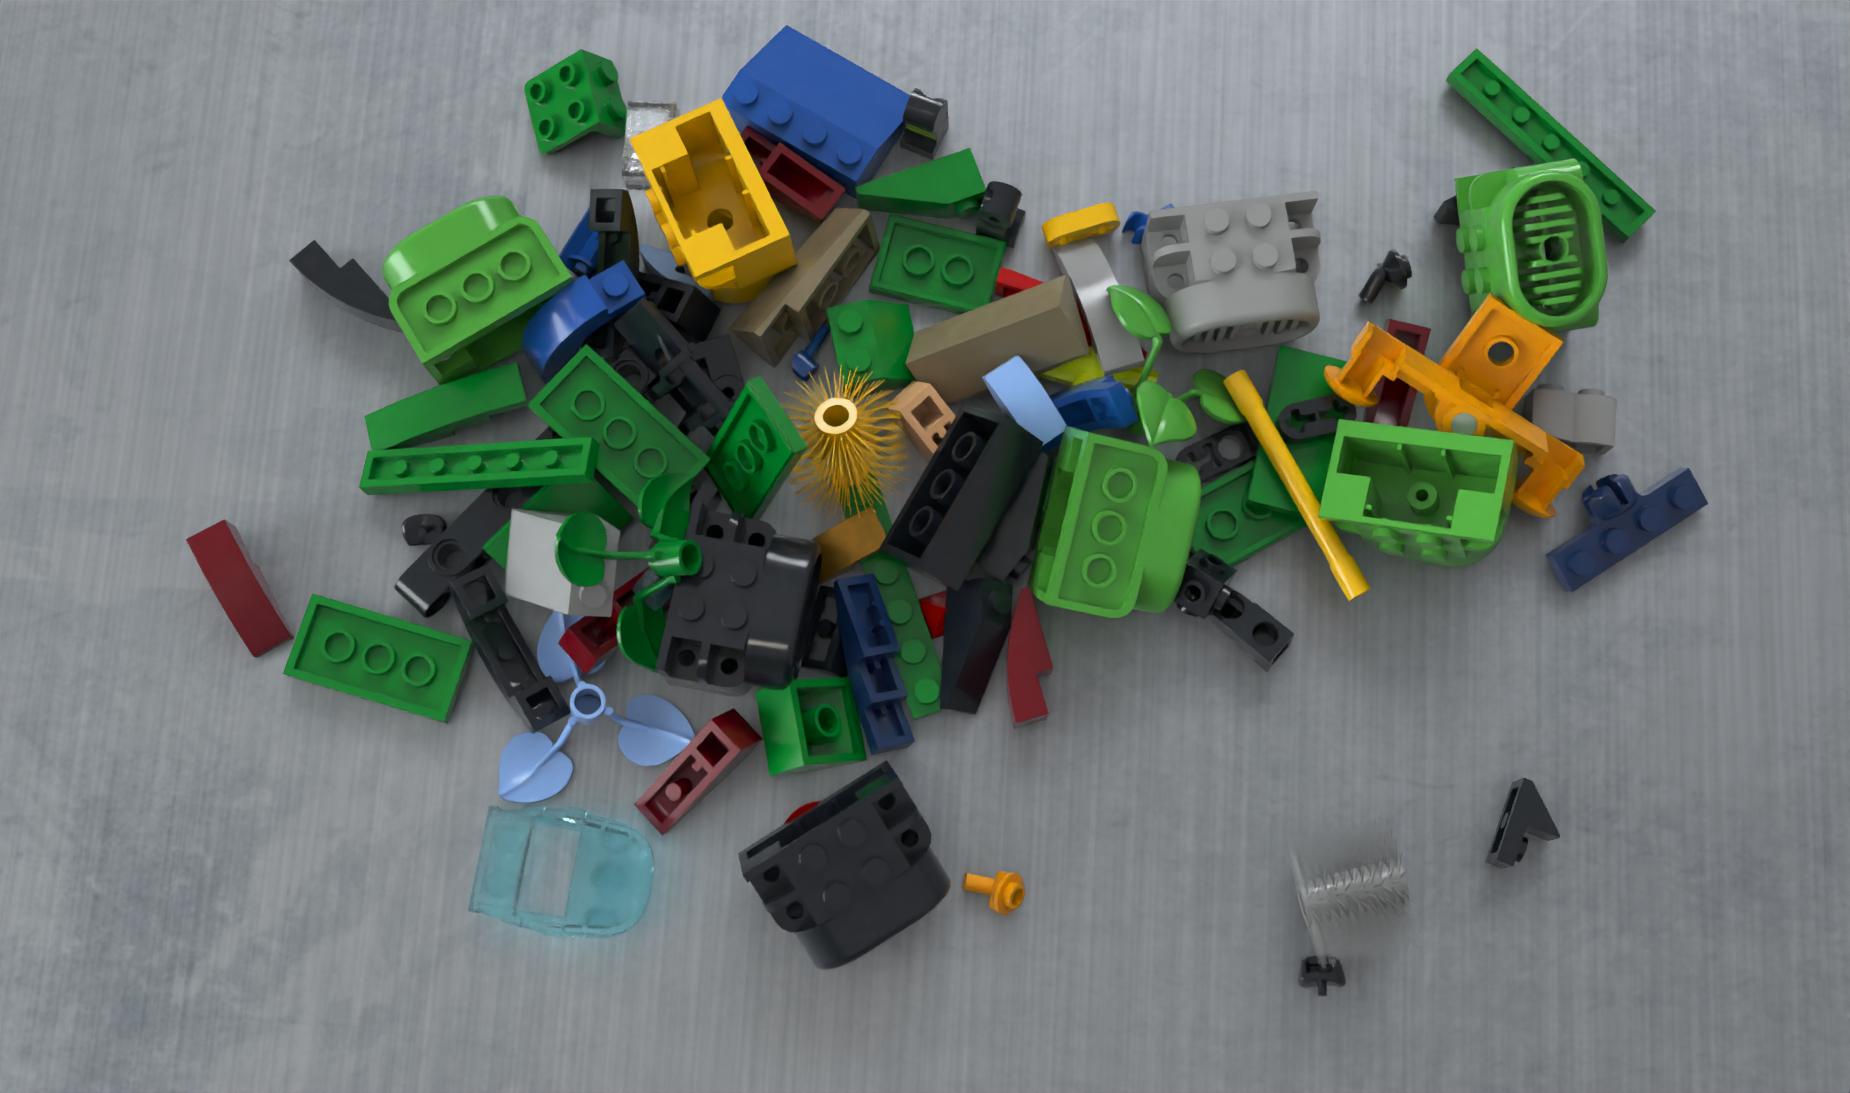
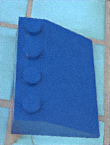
[721,25,911,199]

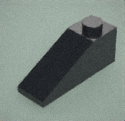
[639,271,721,343]
[975,451,1055,583]
[940,578,1013,715]

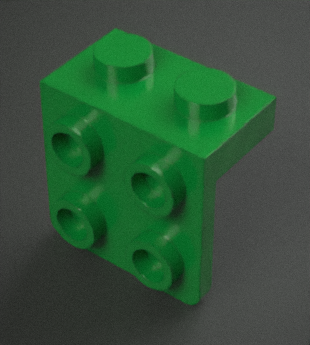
[524,49,631,155]

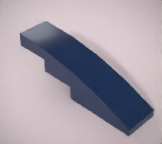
[833,573,915,755]

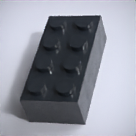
[879,403,1044,592]

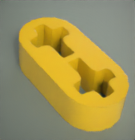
[1041,202,1121,249]

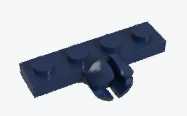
[1545,467,1708,592]

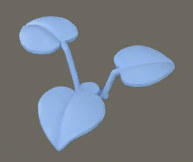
[498,611,695,803]

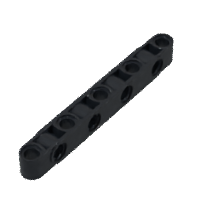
[394,345,661,618]

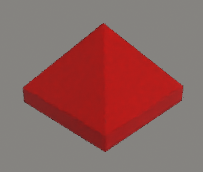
[918,590,947,640]

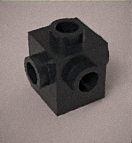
[1174,549,1237,619]

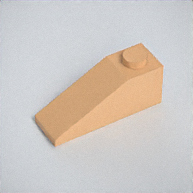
[884,381,956,461]

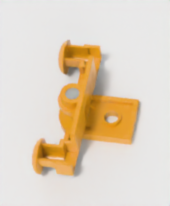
[1324,292,1585,519]

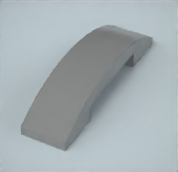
[1053,237,1145,376]

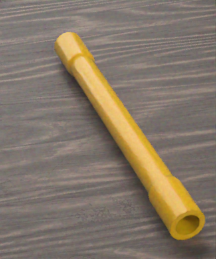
[1223,369,1371,601]

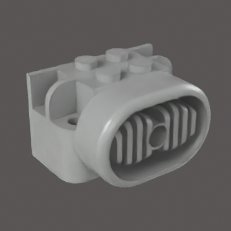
[1140,191,1321,354]

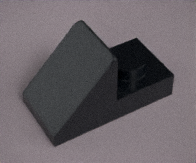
[1486,778,1560,869]

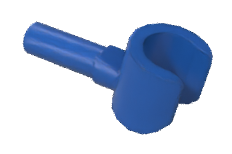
[1121,204,1175,244]
[792,324,830,382]

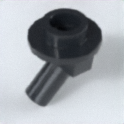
[1358,249,1412,304]

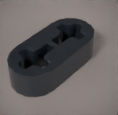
[1275,394,1357,445]

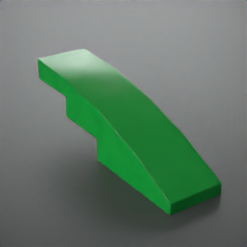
[364,362,529,451]

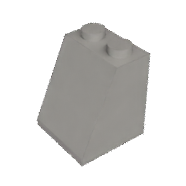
[504,509,620,617]

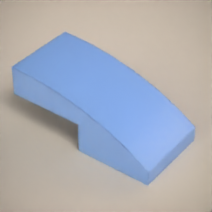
[639,243,716,304]
[982,355,1067,446]

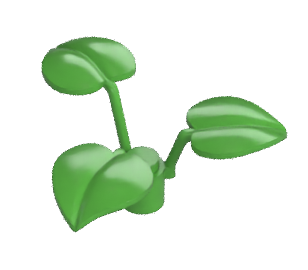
[1106,285,1247,447]

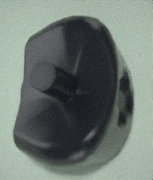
[401,514,447,546]
[1298,955,1346,997]

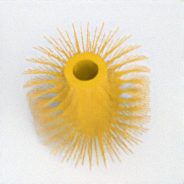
[781,365,909,520]

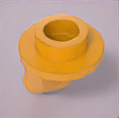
[962,871,1025,915]

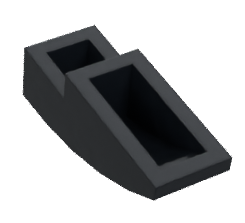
[289,240,403,333]

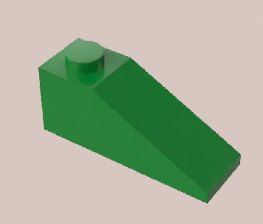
[855,148,986,219]

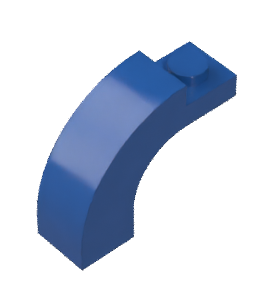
[521,260,646,384]
[1008,375,1139,457]

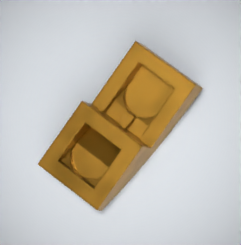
[812,506,886,586]

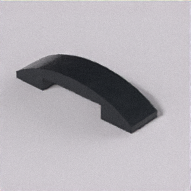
[581,189,640,358]
[449,564,571,734]

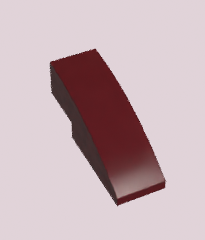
[740,125,846,223]
[1362,319,1431,427]
[186,519,294,658]
[558,567,675,674]
[1006,587,1053,729]

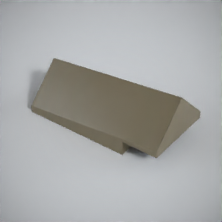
[728,208,880,368]
[905,275,1090,406]

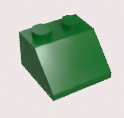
[826,299,917,399]
[755,677,867,776]

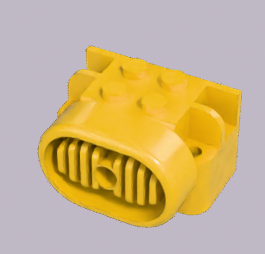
[629,98,797,304]

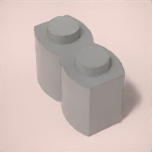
[1524,384,1617,455]

